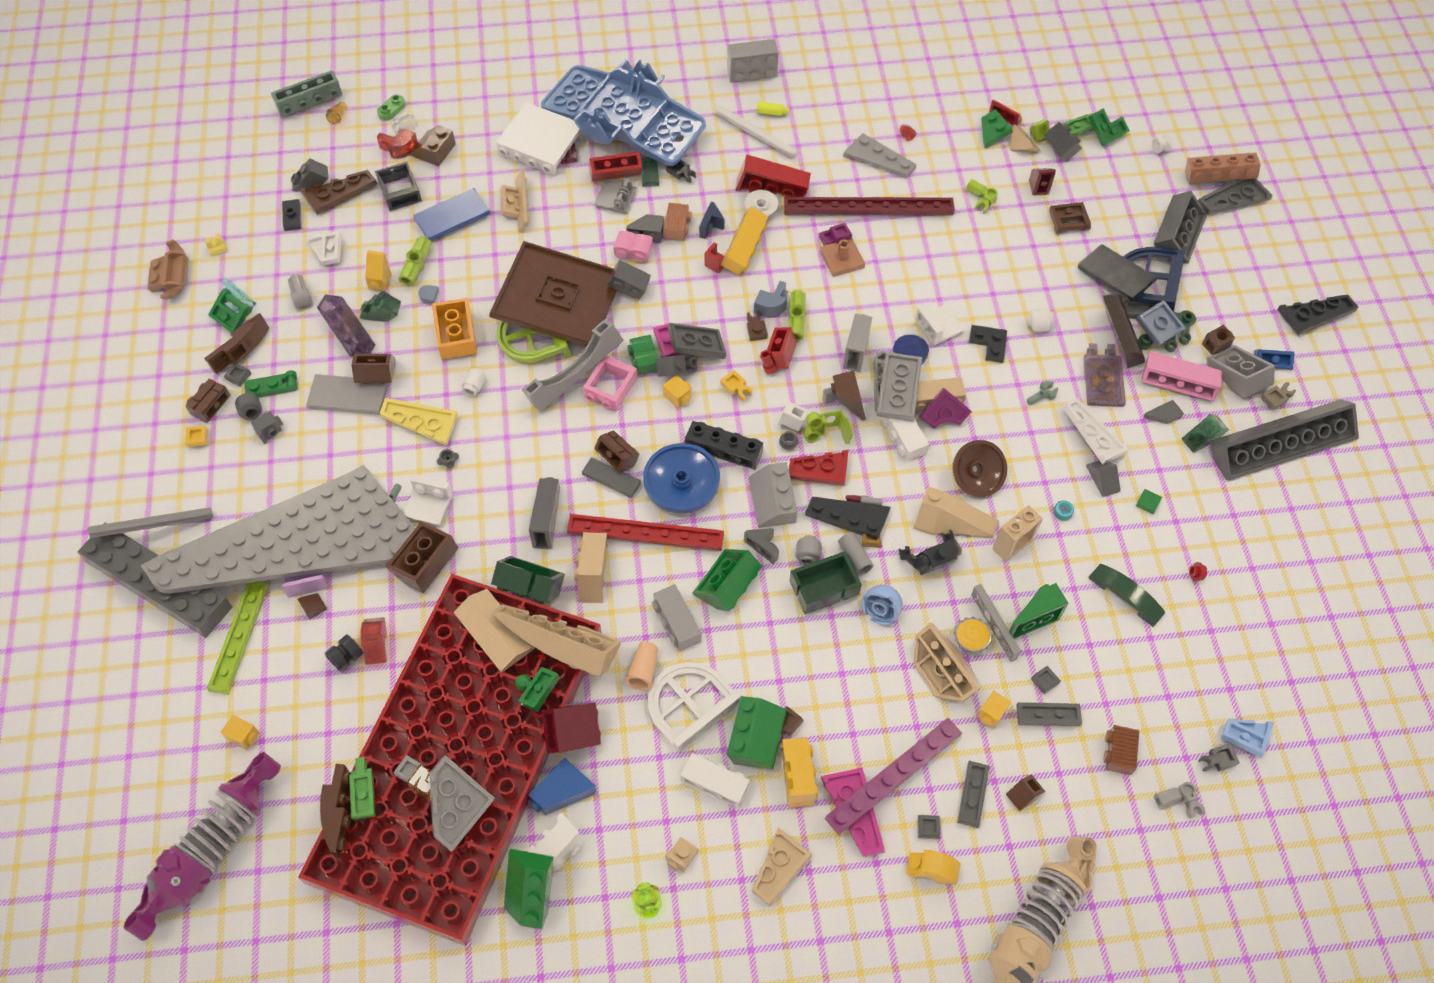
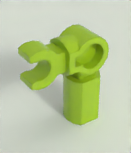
[966,179,998,214]

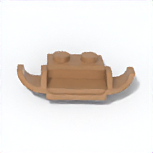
[147,239,189,300]

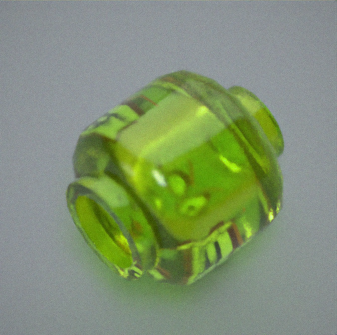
[631,882,662,918]

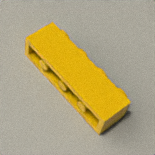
[721,206,768,275]

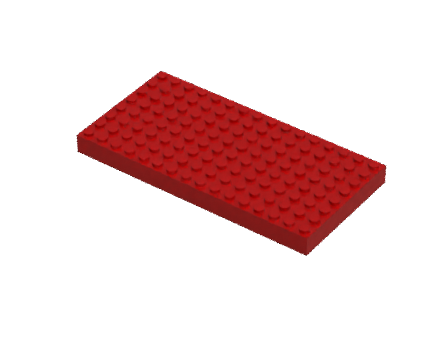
[298,573,602,946]

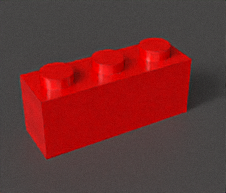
[589,152,642,182]

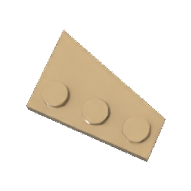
[752,827,812,907]

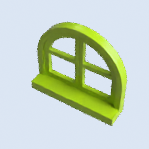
[496,321,572,363]

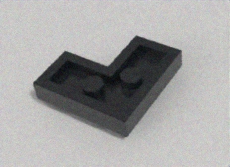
[969,325,1007,363]

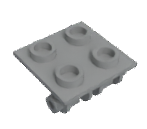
[594,178,637,213]

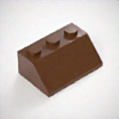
[385,521,458,593]

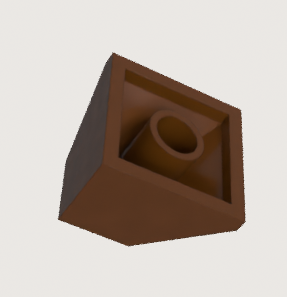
[831,370,866,421]

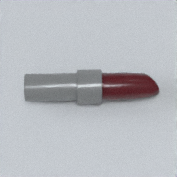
[845,495,883,505]

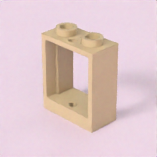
[992,505,1043,562]

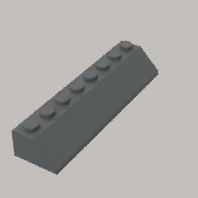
[1210,399,1359,480]

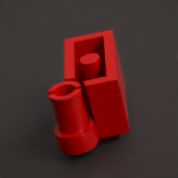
[760,327,797,374]

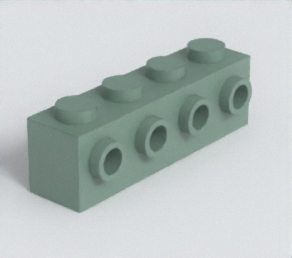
[271,70,342,117]

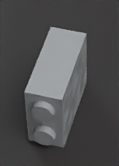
[843,313,873,372]

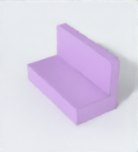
[282,572,328,598]

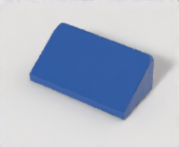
[1254,349,1295,370]

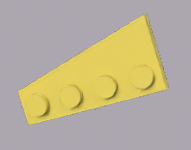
[380,398,458,446]

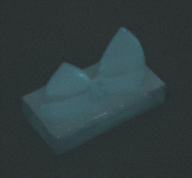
[221,277,257,311]

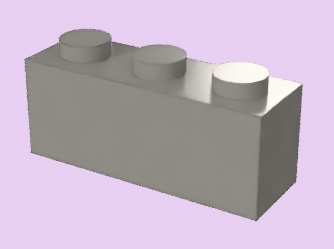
[652,584,701,651]

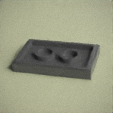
[667,323,727,359]

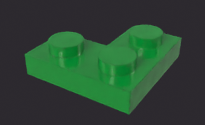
[1088,108,1130,146]

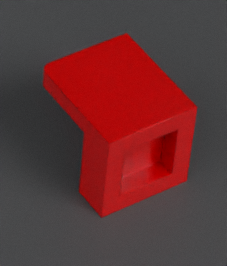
[704,242,724,274]

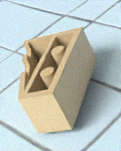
[574,532,607,603]

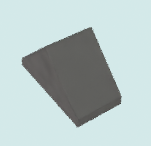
[1086,460,1120,497]

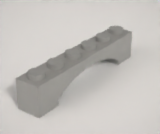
[522,319,624,412]

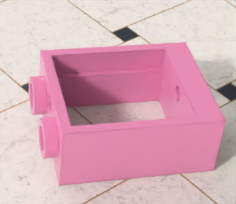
[583,355,638,411]

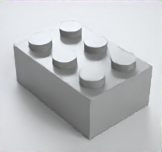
[727,39,779,82]

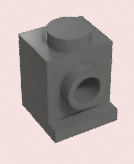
[250,411,283,444]

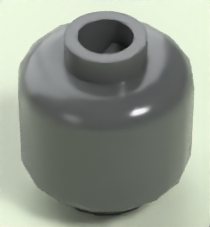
[235,393,262,420]

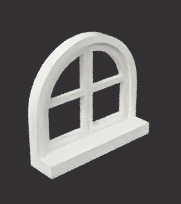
[648,662,742,754]

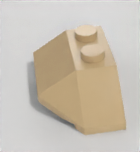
[914,623,980,702]

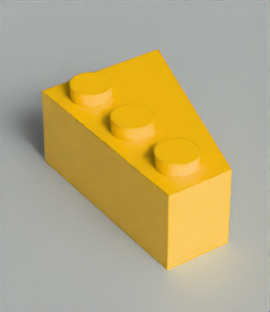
[781,738,818,808]

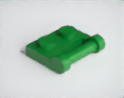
[208,288,252,333]

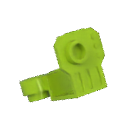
[804,410,853,444]

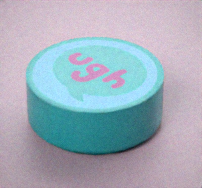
[1054,500,1074,521]

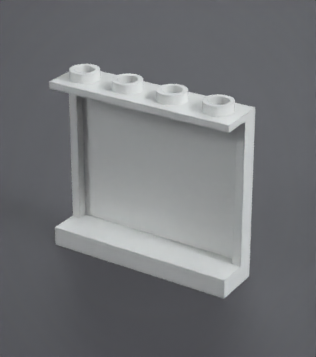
[496,103,585,176]

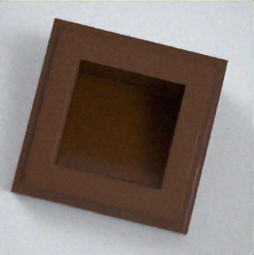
[297,593,327,619]

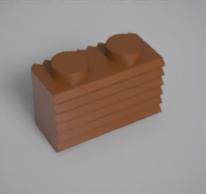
[1103,725,1140,775]

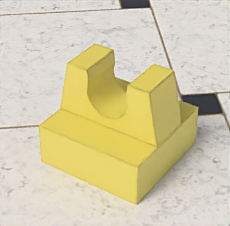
[205,233,228,257]

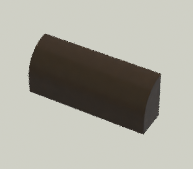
[1103,294,1145,368]

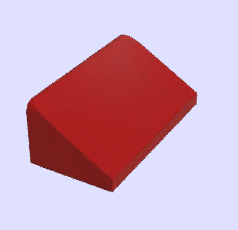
[989,99,1022,126]

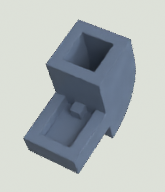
[753,281,788,318]

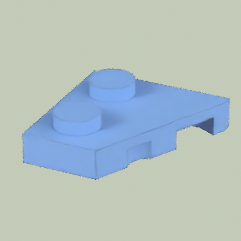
[1221,718,1274,758]

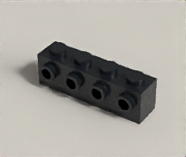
[685,420,764,470]

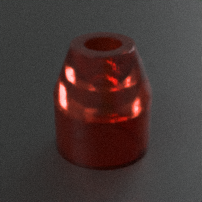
[899,124,916,141]

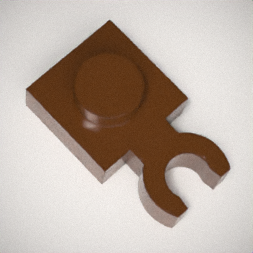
[746,311,768,341]
[779,706,804,744]

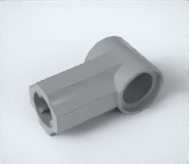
[287,273,313,309]

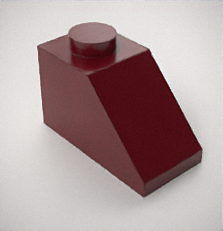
[1029,168,1056,196]

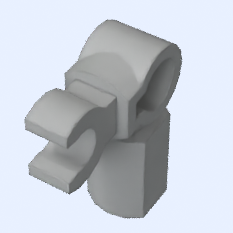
[1154,782,1206,819]

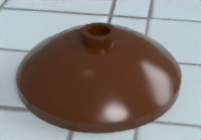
[952,440,1008,497]

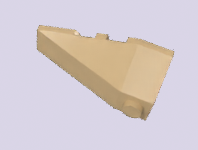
[913,486,999,538]

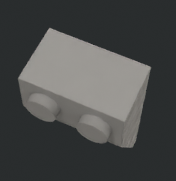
[1207,345,1275,398]

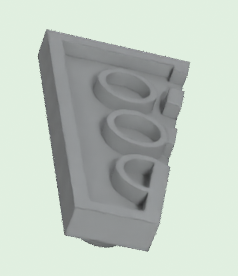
[843,133,917,179]

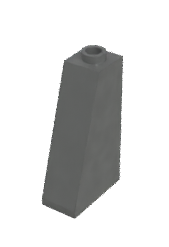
[529,477,560,549]

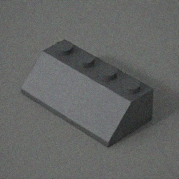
[1154,191,1207,264]

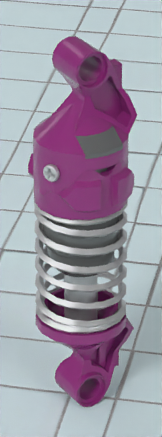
[123,752,281,941]

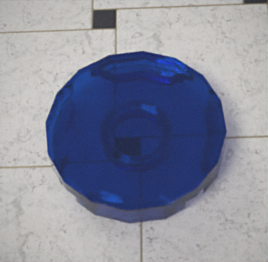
[892,334,929,365]

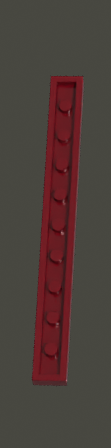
[784,197,955,215]

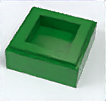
[1136,489,1162,514]

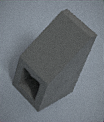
[291,158,329,192]
[626,214,664,243]
[656,354,698,377]

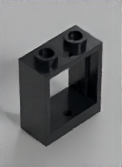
[375,161,422,211]

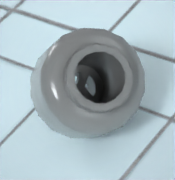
[795,535,822,565]

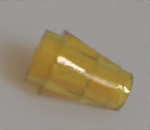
[326,102,348,124]

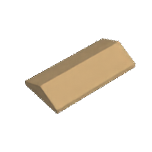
[454,589,535,673]

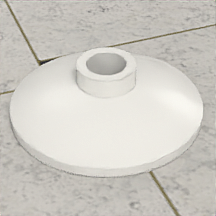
[744,190,778,216]

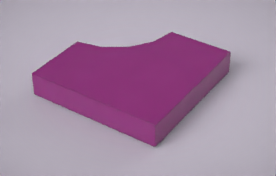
[919,388,972,429]

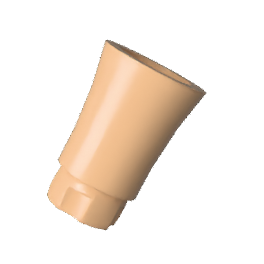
[624,641,658,691]

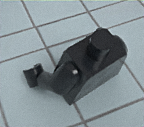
[898,529,962,575]

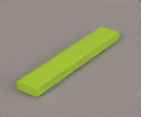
[207,581,269,695]

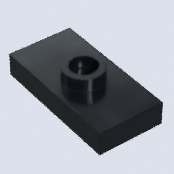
[282,199,302,231]

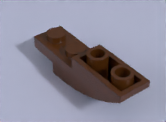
[204,313,269,374]
[320,764,351,858]

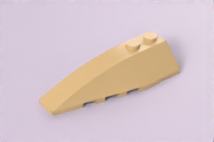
[493,605,622,677]

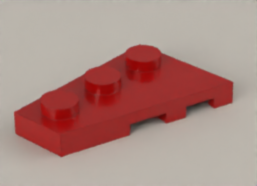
[789,449,849,486]

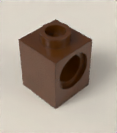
[1202,325,1235,355]

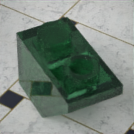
[360,291,401,322]
[1181,414,1229,453]

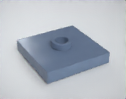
[1136,300,1186,347]

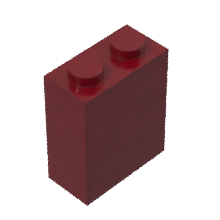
[542,702,601,753]

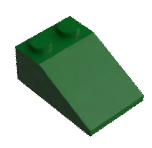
[1009,583,1069,639]

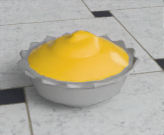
[953,616,993,653]

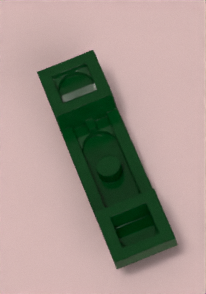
[1088,563,1166,627]

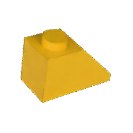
[365,250,392,291]

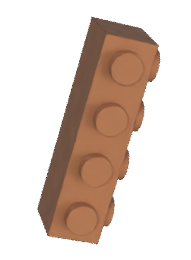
[1185,152,1261,183]

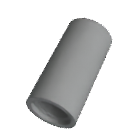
[838,532,874,575]

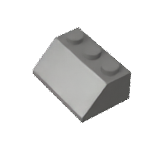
[749,462,797,528]

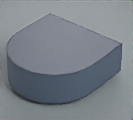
[418,285,439,304]

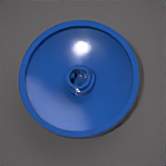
[643,443,720,513]

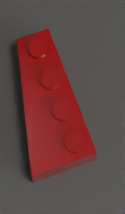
[735,154,811,197]

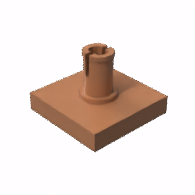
[820,239,865,277]

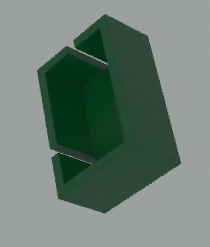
[789,551,862,614]
[491,556,565,604]

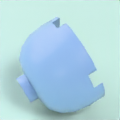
[861,585,903,625]

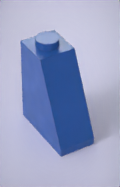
[528,758,597,815]

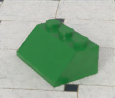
[692,549,762,611]
[726,696,787,769]
[504,849,554,929]

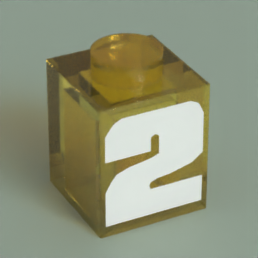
[407,764,431,801]

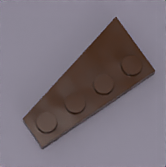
[300,169,377,215]

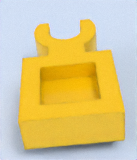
[720,370,753,401]

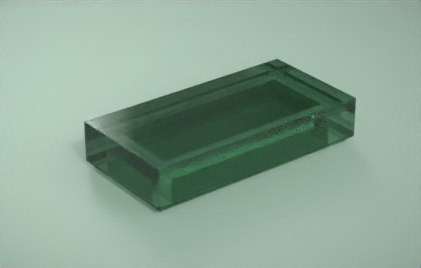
[640,157,659,187]

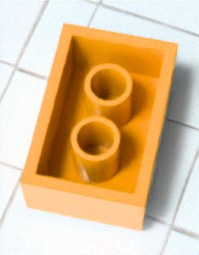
[432,298,478,360]

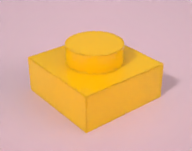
[185,425,208,447]

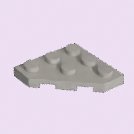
[429,756,495,852]

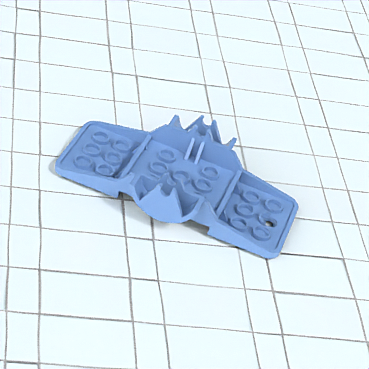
[541,59,706,166]

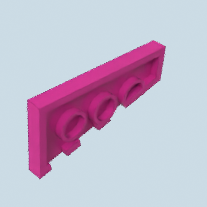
[821,768,885,857]

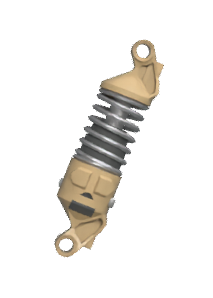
[988,836,1097,983]

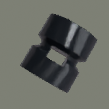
[324,634,364,673]

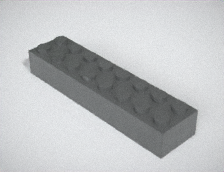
[77,522,233,638]

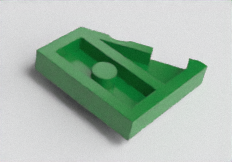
[981,109,1013,149]

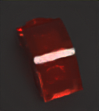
[377,128,418,159]
[361,617,387,665]

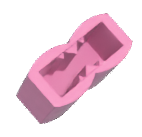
[613,231,653,262]

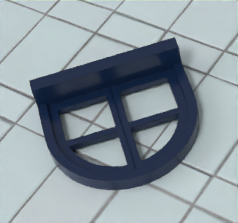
[1123,247,1185,312]

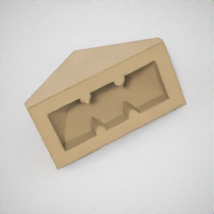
[1010,125,1041,153]

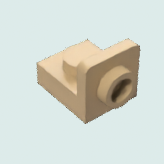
[665,837,699,873]

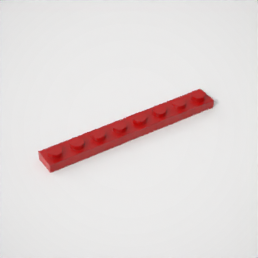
[567,514,724,551]

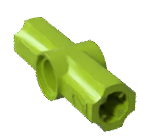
[398,236,432,286]
[788,290,806,342]

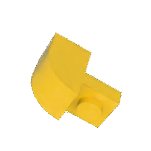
[906,850,961,884]

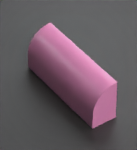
[1141,351,1222,401]

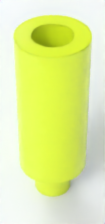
[757,101,790,116]

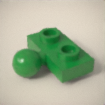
[515,667,560,712]

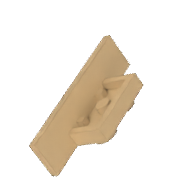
[500,169,529,233]

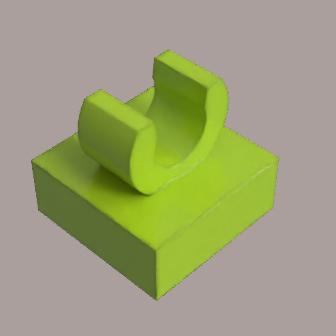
[1029,119,1050,142]

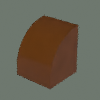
[1006,774,1046,811]

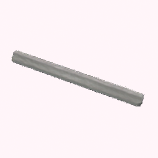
[88,507,213,538]

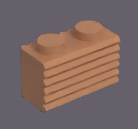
[663,202,692,241]

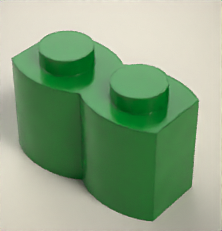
[627,335,658,375]

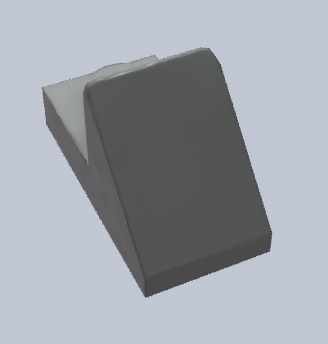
[744,528,779,564]

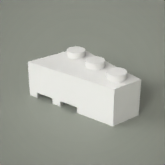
[526,813,582,872]

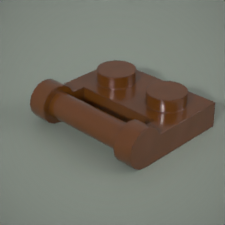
[1049,202,1091,234]

